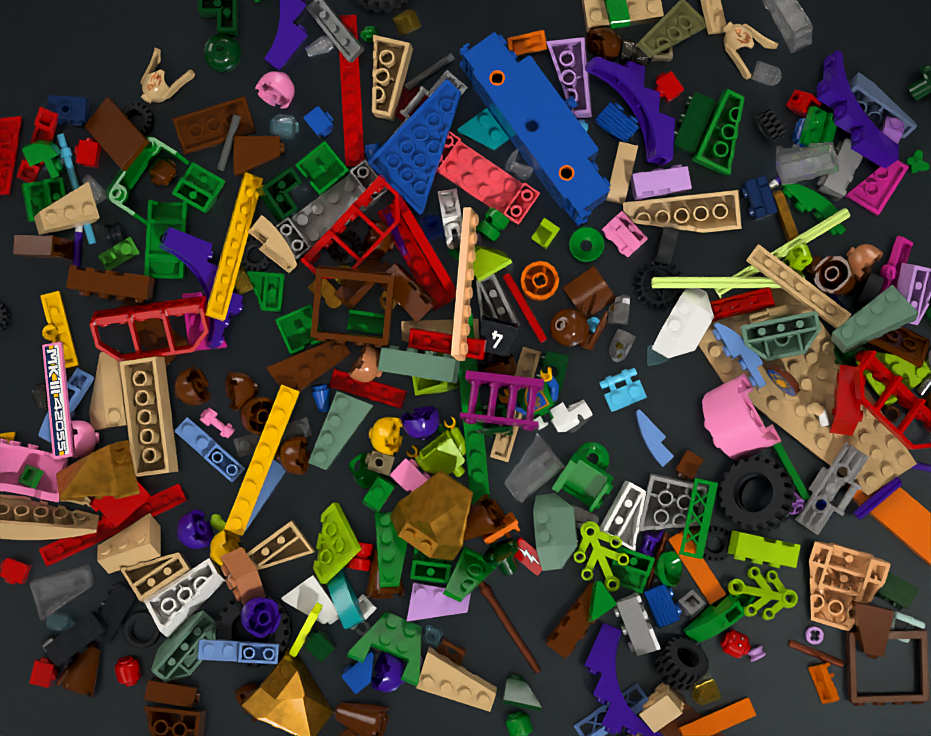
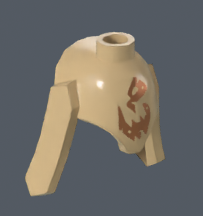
[723,22,778,80]
[140,48,195,104]

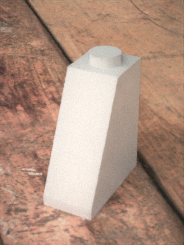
[282,575,339,625]

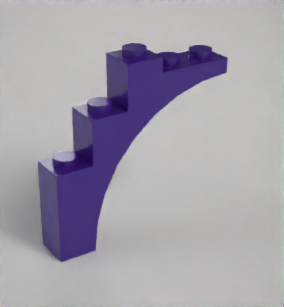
[264,0,308,72]
[817,50,899,169]
[585,56,675,166]
[159,227,244,349]
[585,622,663,736]

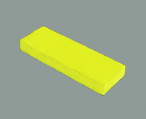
[289,602,323,657]

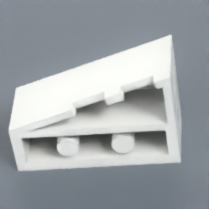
[599,481,646,551]

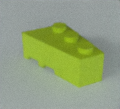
[727,531,801,568]

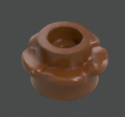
[881,405,900,424]

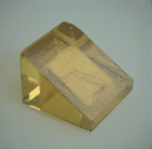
[393,10,421,36]

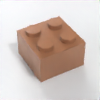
[220,547,266,605]

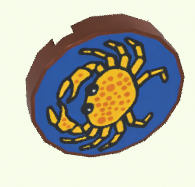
[767,364,801,397]

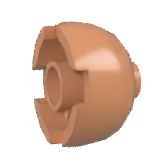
[846,244,883,282]
[349,343,383,382]

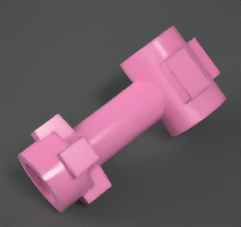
[199,408,235,439]

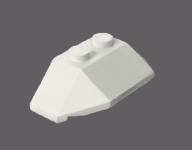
[652,288,714,359]

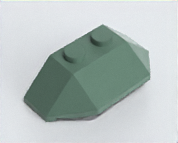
[740,311,821,361]
[533,493,578,571]
[151,610,217,683]

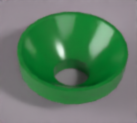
[569,227,604,262]
[576,442,609,471]
[654,551,682,586]

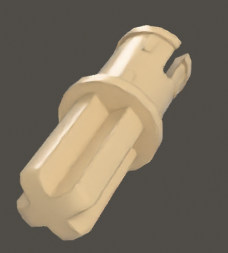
[749,304,788,324]

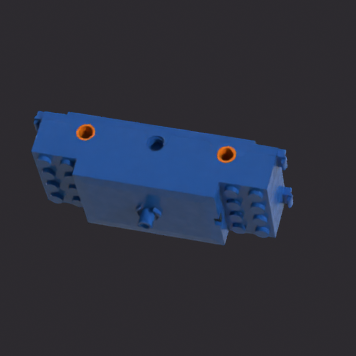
[460,32,611,227]

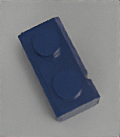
[741,175,778,220]

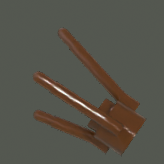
[578,306,608,351]

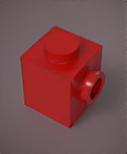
[654,71,684,103]
[786,89,821,118]
[74,138,102,168]
[0,557,32,585]
[29,657,59,688]

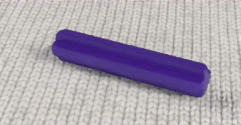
[853,477,903,520]

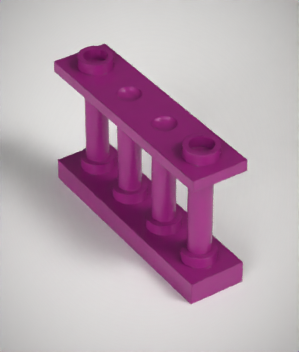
[460,370,545,431]

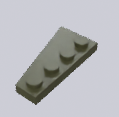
[636,0,707,58]

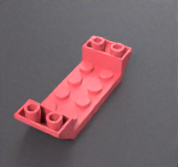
[437,131,540,225]

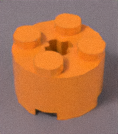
[520,261,559,301]

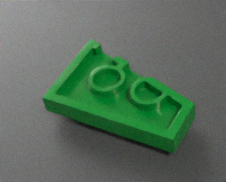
[443,547,498,603]

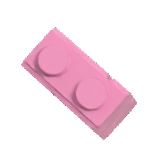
[602,211,648,258]

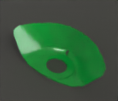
[348,452,381,488]

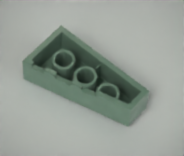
[831,285,918,353]
[378,345,460,383]
[308,391,374,470]

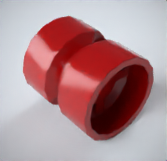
[346,541,374,571]

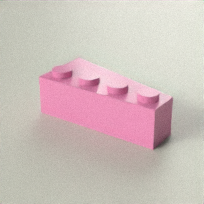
[390,458,431,494]

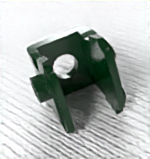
[476,402,514,437]

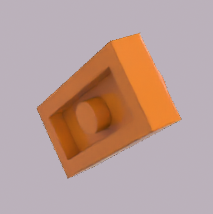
[507,30,548,57]
[482,512,520,545]
[808,663,840,704]

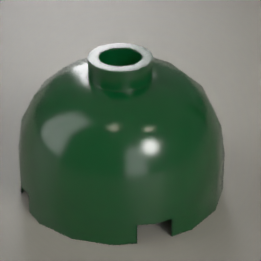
[203,34,241,72]

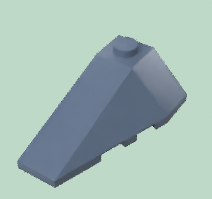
[832,72,917,139]

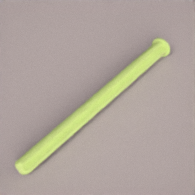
[714,208,850,299]
[651,275,805,288]

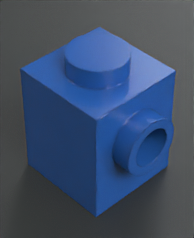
[303,106,334,138]

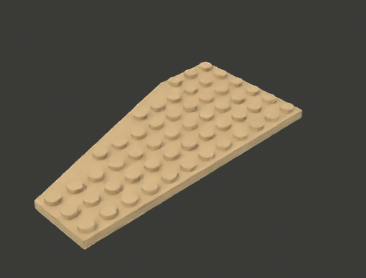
[698,288,917,496]

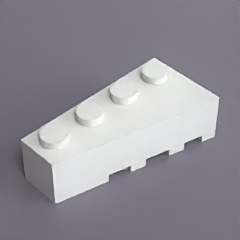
[144,558,225,638]

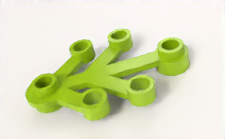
[574,521,629,592]
[728,566,798,620]

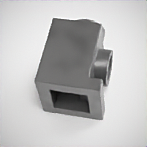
[678,589,706,620]

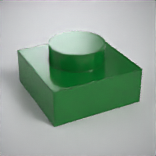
[18,464,44,489]

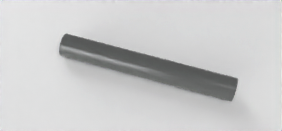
[404,53,455,91]
[217,114,241,171]

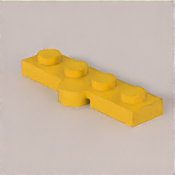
[41,291,79,369]

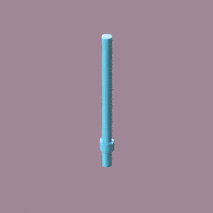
[57,133,96,245]

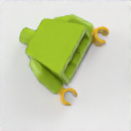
[407,417,466,477]

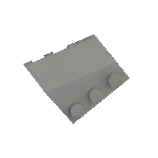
[639,473,708,531]
[613,592,661,656]

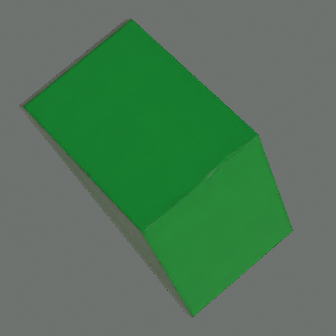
[587,581,617,622]

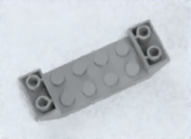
[275,160,388,259]

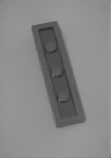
[306,0,365,63]
[233,417,313,458]

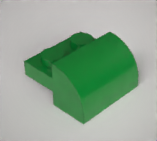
[799,106,837,157]
[172,162,226,213]
[21,177,66,222]
[610,546,655,593]
[410,548,452,584]

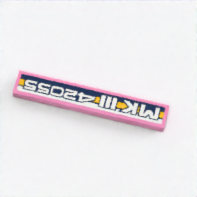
[42,342,74,460]

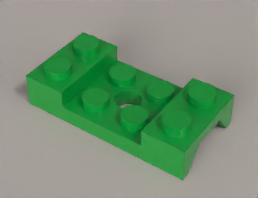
[144,200,189,280]

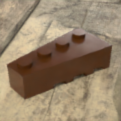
[66,265,155,304]
[266,340,352,392]
[545,580,598,658]

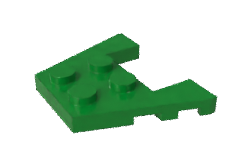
[347,611,422,686]

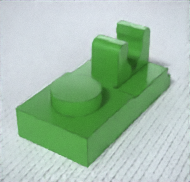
[98,237,141,271]

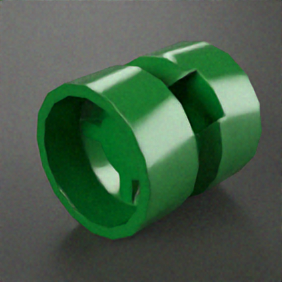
[476,207,510,243]

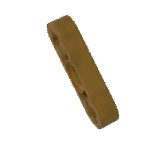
[772,190,799,242]

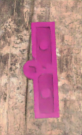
[878,236,913,295]

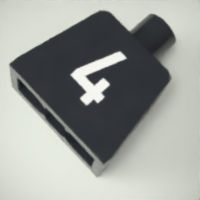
[480,315,518,364]

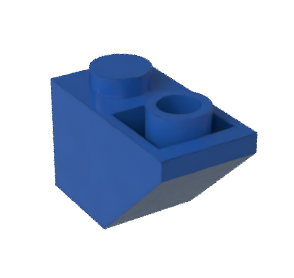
[341,650,374,694]

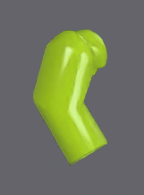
[210,514,226,532]

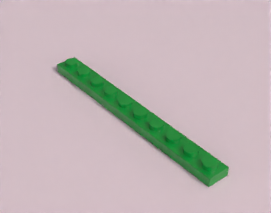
[453,312,490,506]

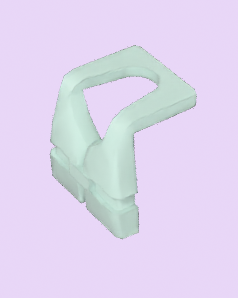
[890,611,925,643]

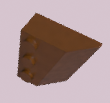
[144,706,206,736]

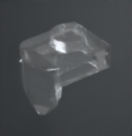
[751,61,782,86]
[505,149,533,179]

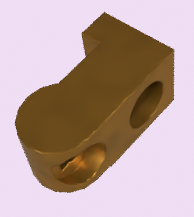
[308,279,342,309]

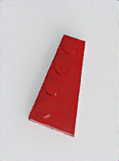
[0,116,22,195]

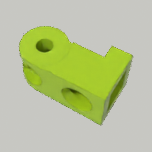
[782,244,812,276]

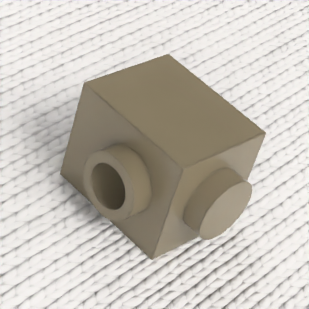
[365,450,395,476]

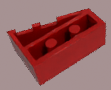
[829,365,866,436]

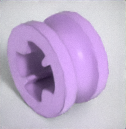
[805,626,824,644]
[747,645,766,662]

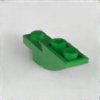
[780,181,846,237]
[683,583,755,644]

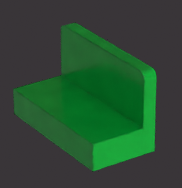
[347,309,385,335]

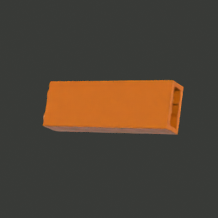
[845,484,931,567]

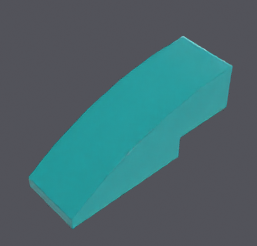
[327,568,365,629]

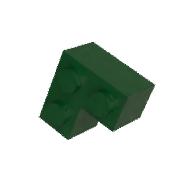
[198,0,239,36]
[256,166,302,221]

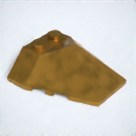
[56,440,140,500]
[390,470,473,560]
[241,647,333,736]

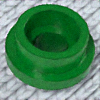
[360,26,379,42]

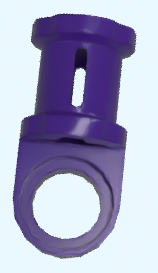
[637,529,664,557]

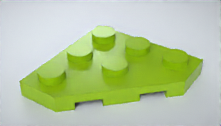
[855,351,931,408]
[313,502,361,584]

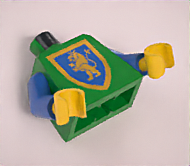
[498,367,559,423]

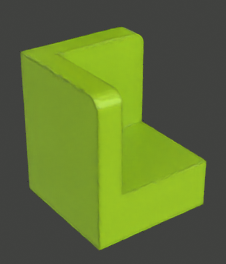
[531,218,560,249]

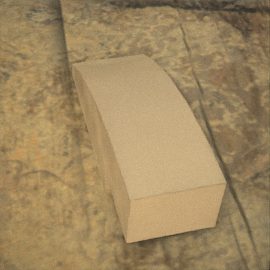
[605,142,638,204]
[248,215,297,273]

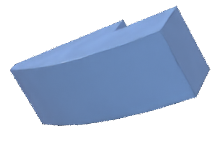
[635,409,674,467]

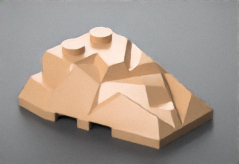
[809,541,891,631]

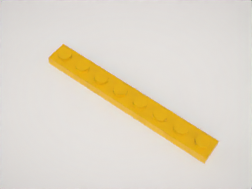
[205,172,263,321]
[224,385,300,536]

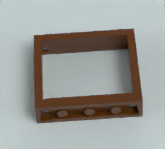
[311,265,396,347]
[846,629,929,706]

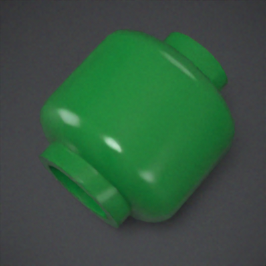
[506,711,533,736]

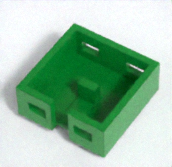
[295,141,350,196]
[275,304,324,356]

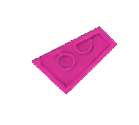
[845,160,909,216]
[181,292,227,351]

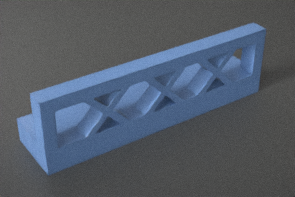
[573,682,649,736]

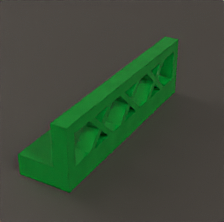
[679,478,718,559]

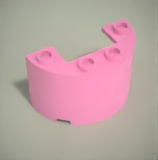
[702,373,781,461]
[0,438,69,502]

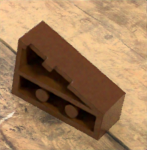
[380,262,438,323]

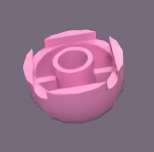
[255,72,295,109]
[71,420,99,459]

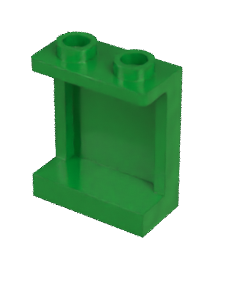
[552,453,614,513]

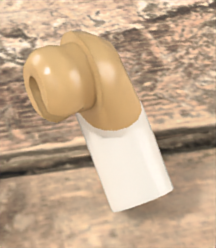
[806,402,831,427]

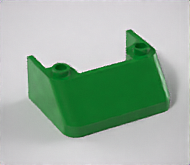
[106,136,189,225]

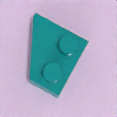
[457,108,509,151]

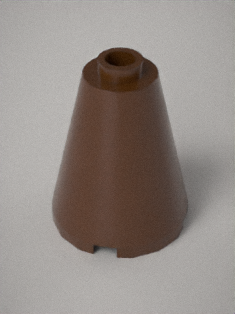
[814,256,858,297]
[463,494,506,541]
[366,549,405,599]
[56,643,101,698]
[334,702,390,736]

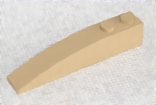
[623,190,742,233]
[0,494,99,540]

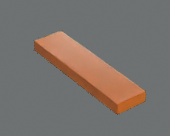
[668,529,726,605]
[678,697,756,736]

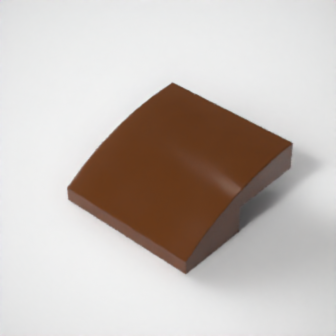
[563,266,616,320]

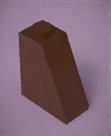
[234,136,285,177]
[13,235,74,260]
[851,600,894,659]
[144,677,201,708]

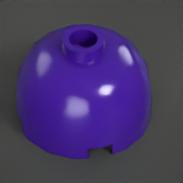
[400,406,440,440]
[177,509,213,549]
[240,597,281,638]
[372,652,405,692]

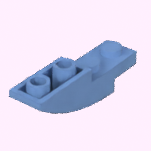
[712,322,766,390]
[38,368,95,443]
[174,417,245,483]
[197,639,279,664]

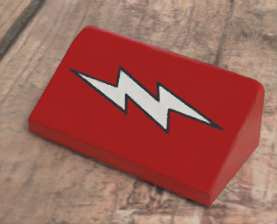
[514,537,542,576]

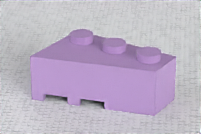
[630,164,692,201]
[896,263,931,325]
[407,582,471,621]

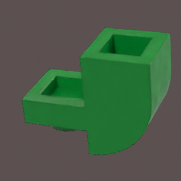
[22,140,63,178]

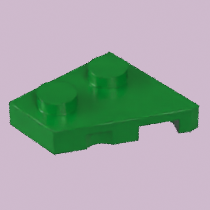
[247,271,285,313]

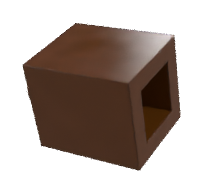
[674,450,704,481]

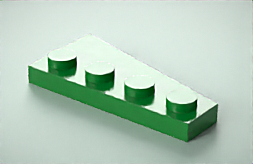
[375,512,407,587]

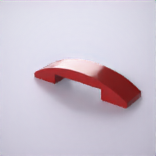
[17,107,59,183]

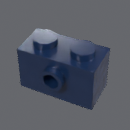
[47,95,90,126]

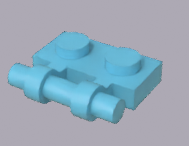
[599,368,647,412]

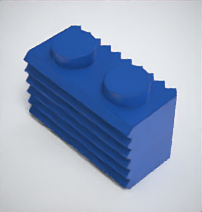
[595,102,639,143]
[643,583,682,628]

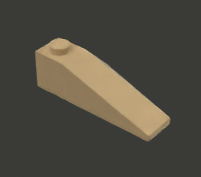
[89,350,127,431]

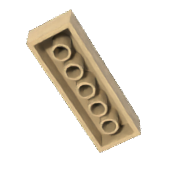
[120,357,178,477]

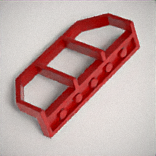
[300,174,401,279]
[377,196,456,312]
[89,296,210,362]
[854,350,931,449]

